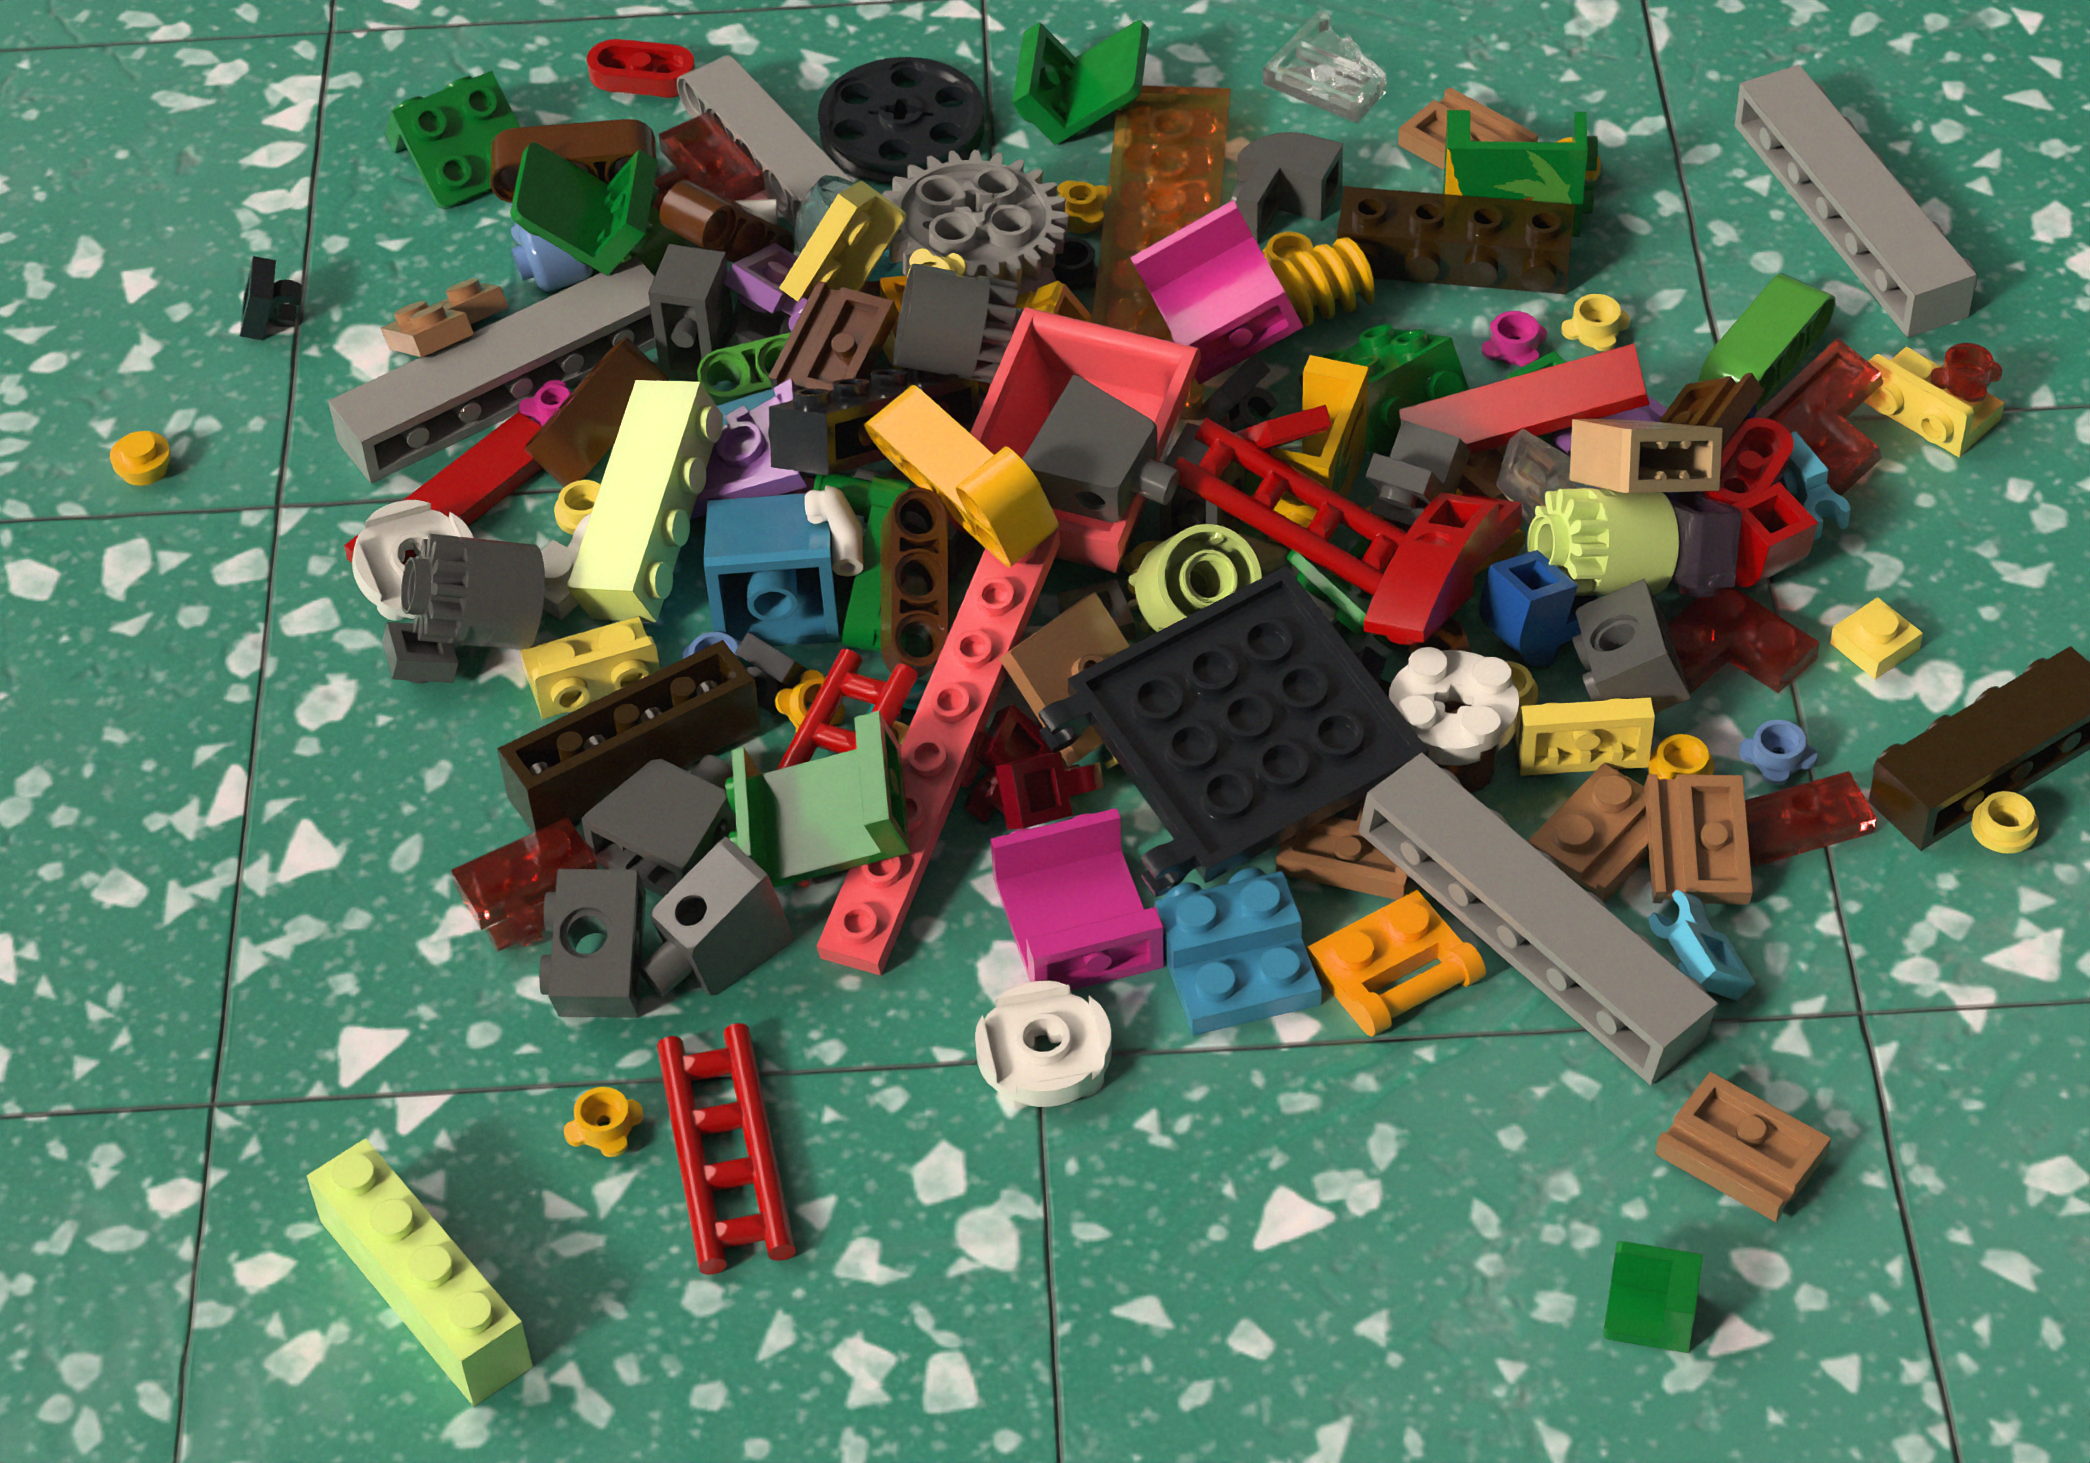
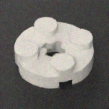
[352,500,474,621]
[1389,647,1519,765]
[975,981,1112,1109]

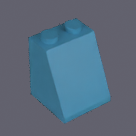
[704,493,840,646]

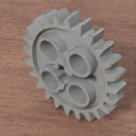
[883,150,1068,290]

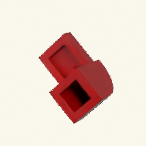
[1680,482,1818,587]

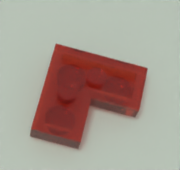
[653,113,765,212]
[1754,338,1883,496]
[1669,579,1820,694]

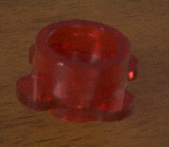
[1930,343,2002,402]

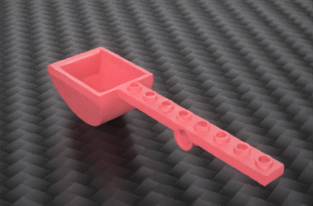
[816,307,1201,976]

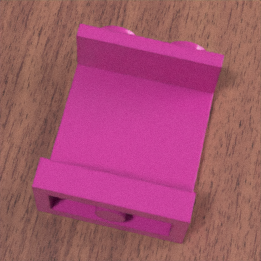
[1131,200,1303,385]
[991,808,1164,991]

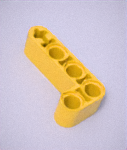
[864,385,1059,568]

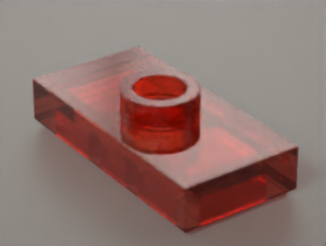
[1745,771,1877,867]

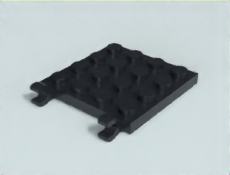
[1038,566,1429,897]

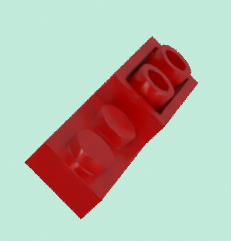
[1364,492,1522,645]

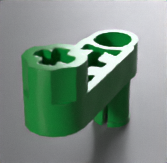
[813,473,912,653]

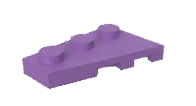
[690,378,808,519]

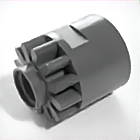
[894,263,1024,384]
[401,534,545,650]

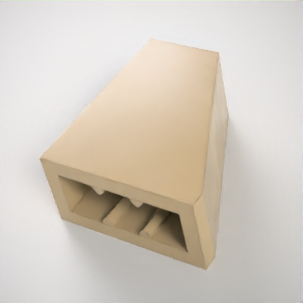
[1569,419,1723,493]

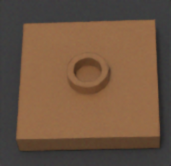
[999,592,1130,766]

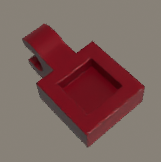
[964,704,1052,823]
[995,752,1105,830]

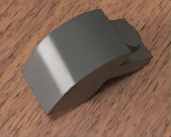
[1231,132,1343,244]
[1366,420,1471,526]

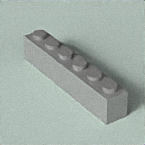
[1735,64,1977,338]
[328,256,656,483]
[1358,752,1718,1086]

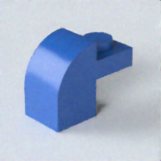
[1479,550,1598,667]

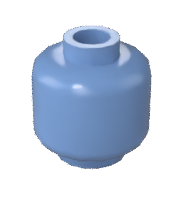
[511,226,593,293]

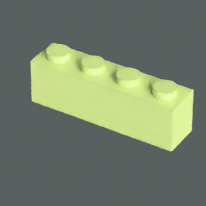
[567,380,723,622]
[306,1138,533,1407]

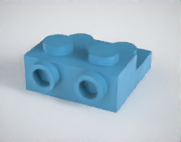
[1155,868,1322,1036]

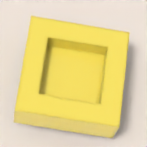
[1830,597,1923,680]

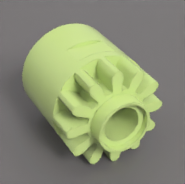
[1527,488,1679,596]
[1128,524,1262,632]

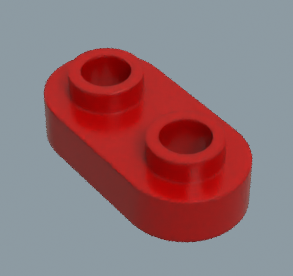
[587,39,695,98]
[1703,418,1794,517]

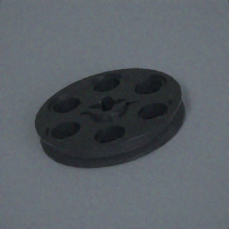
[818,57,985,184]

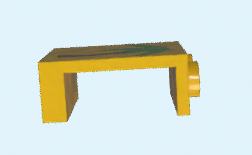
[1268,355,1369,543]

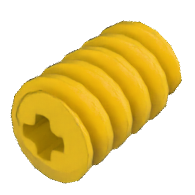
[1269,238,1375,326]

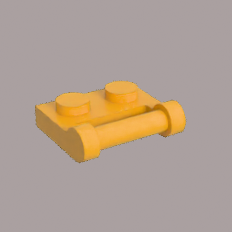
[1307,890,1486,1037]

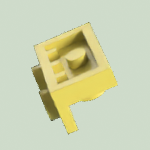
[779,180,906,302]
[1861,346,2005,457]
[520,616,660,719]
[1513,698,1655,776]

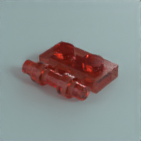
[450,817,597,952]

